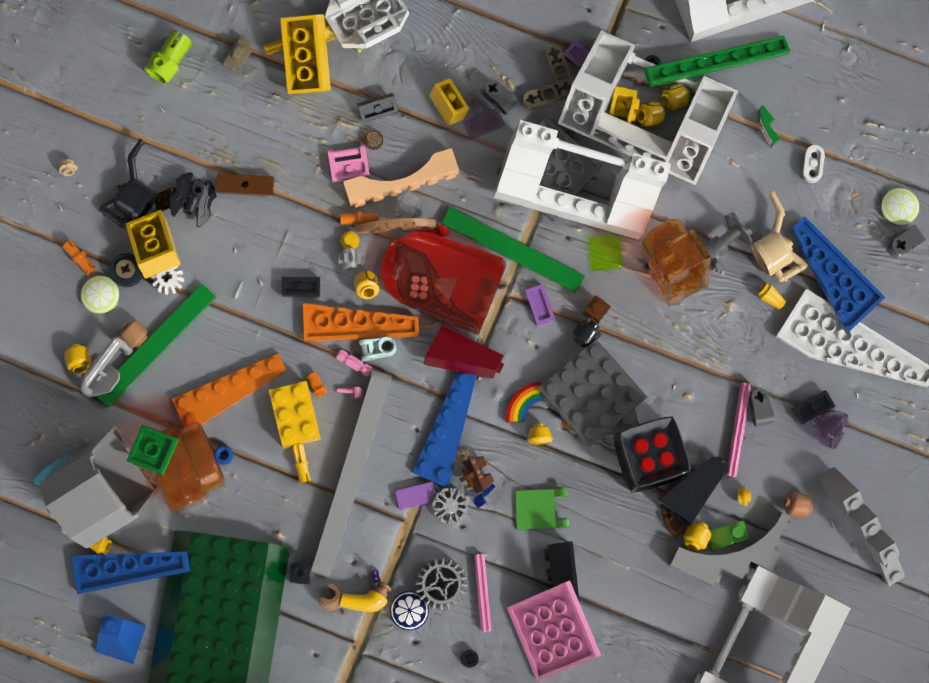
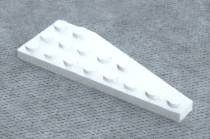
[776,289,929,387]

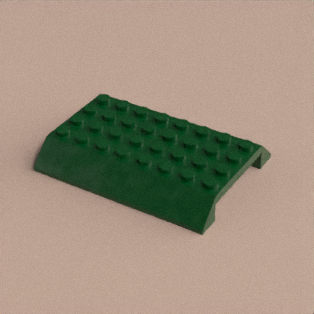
[148,530,290,683]

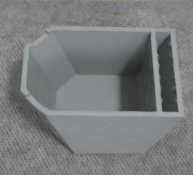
[39,426,161,548]

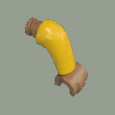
[318,582,391,612]

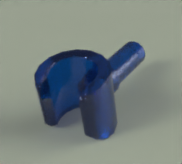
[474,484,496,508]

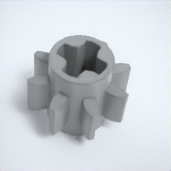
[338,248,361,270]

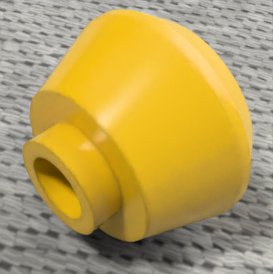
[527,424,553,445]

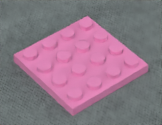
[507,581,601,681]

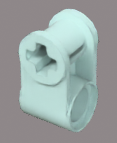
[359,337,397,361]

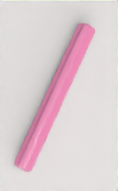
[726,383,751,477]

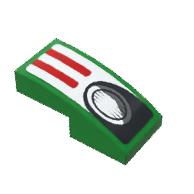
[757,105,780,148]

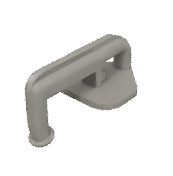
[80,337,134,397]

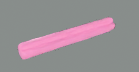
[474,554,491,632]

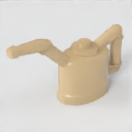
[750,191,808,282]

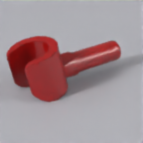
[422,225,449,238]

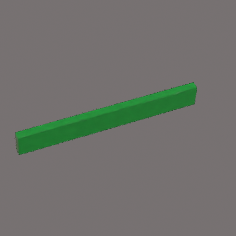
[644,35,790,87]
[441,207,585,293]
[97,284,216,408]

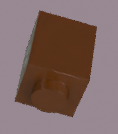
[583,295,611,325]

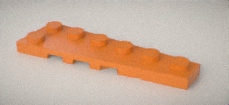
[303,303,419,342]
[172,353,287,434]

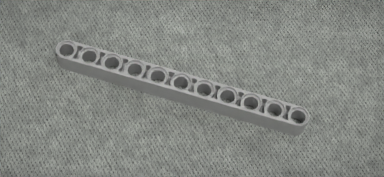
[311,371,392,578]

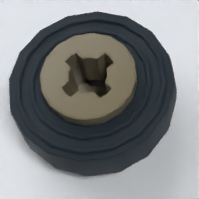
[109,253,143,287]

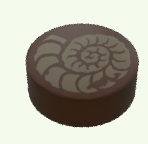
[364,130,383,150]

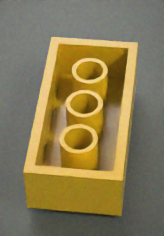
[280,14,331,94]

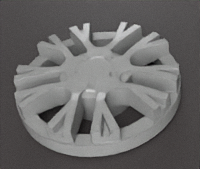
[432,488,468,524]

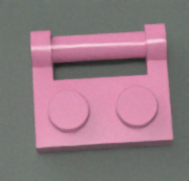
[328,144,370,183]

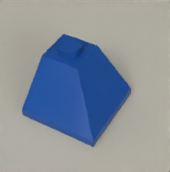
[96,613,146,664]

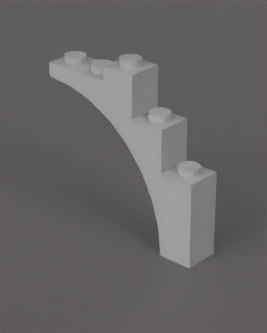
[818,467,905,587]
[669,512,790,587]

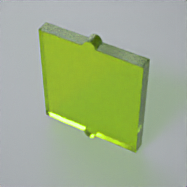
[589,235,623,272]

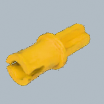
[292,444,311,483]

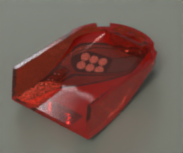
[380,231,507,335]

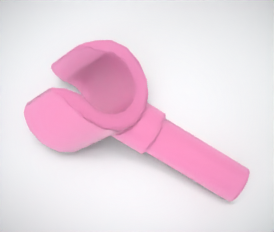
[337,387,364,399]

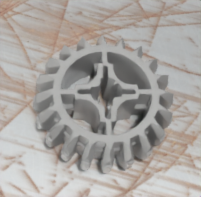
[415,558,468,611]

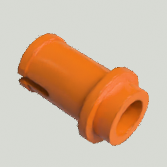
[306,372,327,398]

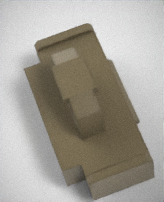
[223,36,253,72]

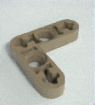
[523,45,574,110]

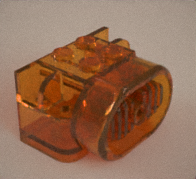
[642,219,711,307]
[155,422,225,514]

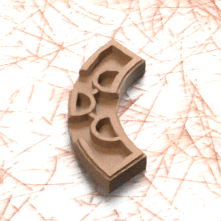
[355,218,436,235]

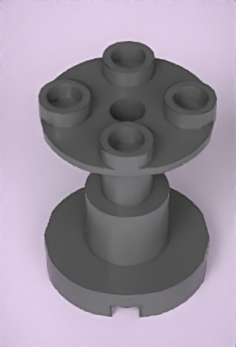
[692,212,752,272]

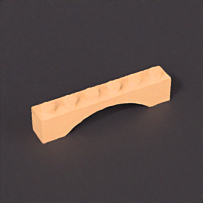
[343,148,459,208]

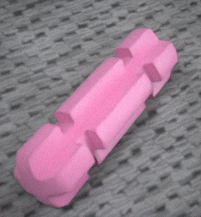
[336,350,372,377]

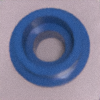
[214,445,234,465]

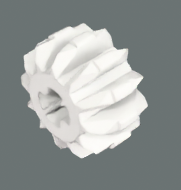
[151,266,184,295]

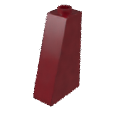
[423,326,504,379]

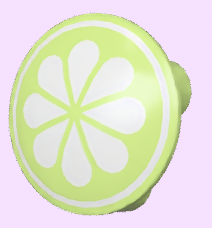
[881,188,919,225]
[81,276,119,313]

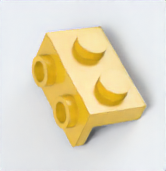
[609,86,640,124]

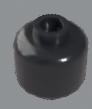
[573,320,601,349]

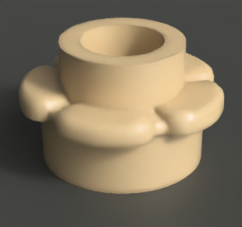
[59,159,77,176]

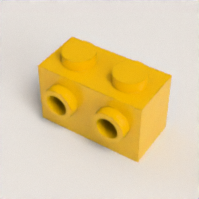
[429,78,469,126]

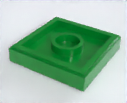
[126,425,179,476]

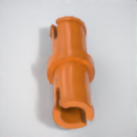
[340,211,379,225]
[62,240,96,276]

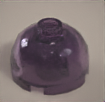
[813,410,849,449]

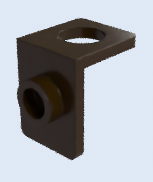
[155,187,184,212]

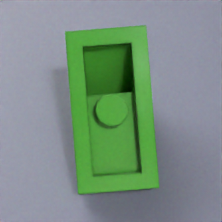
[709,520,750,551]

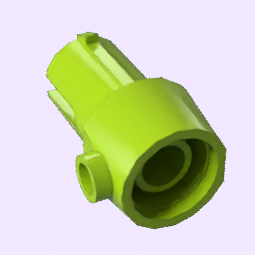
[144,30,193,84]

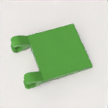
[515,488,570,530]

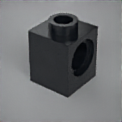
[289,562,312,585]

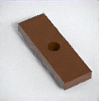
[216,173,274,196]

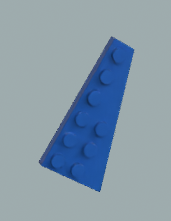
[790,216,885,335]

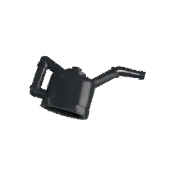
[99,138,158,228]

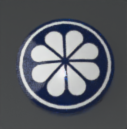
[390,591,429,631]

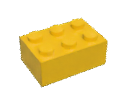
[126,210,181,279]
[269,381,321,449]

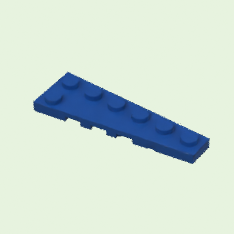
[412,372,477,488]
[71,552,190,594]

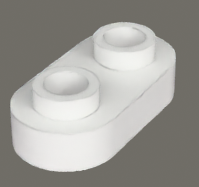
[802,145,825,183]

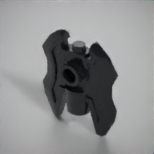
[169,172,217,227]

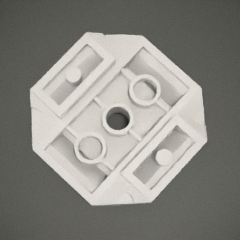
[325,0,409,50]

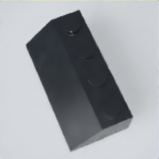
[544,541,580,603]

